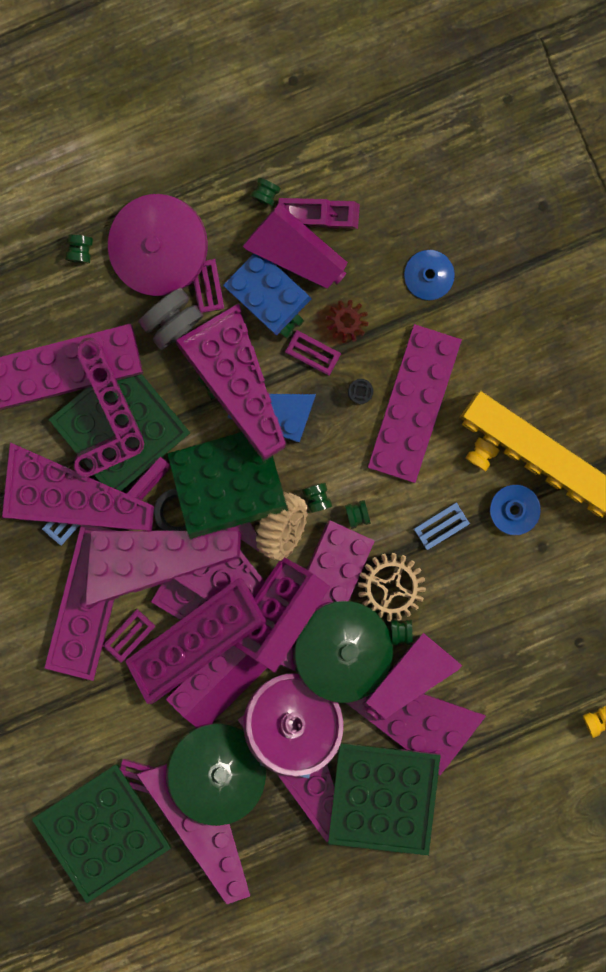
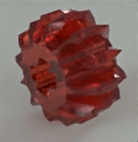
[326,300,369,343]

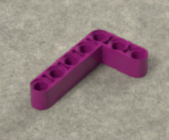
[74,338,144,477]

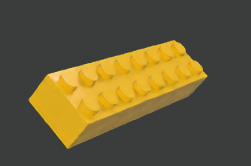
[459,391,606,518]

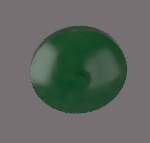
[293,601,393,703]
[166,724,266,826]

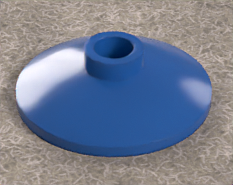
[404,250,454,300]
[490,485,541,535]

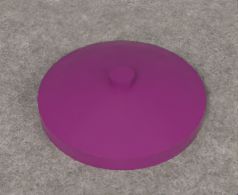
[108,194,208,296]
[244,674,343,776]

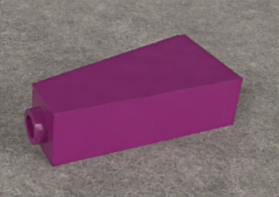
[243,204,348,288]
[363,633,462,720]

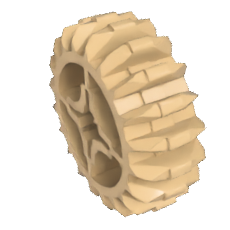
[256,492,308,561]
[357,553,426,621]

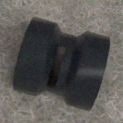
[348,379,373,405]

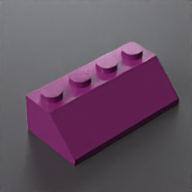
[234,557,331,672]
[166,646,267,727]

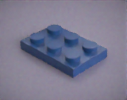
[223,254,311,336]

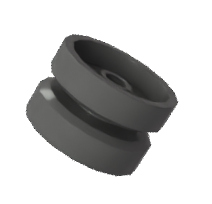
[138,288,204,350]

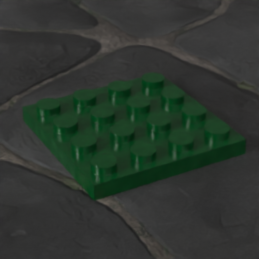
[49,374,191,491]
[168,432,289,539]
[328,742,441,856]
[32,763,172,903]

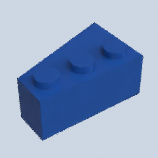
[228,394,316,443]

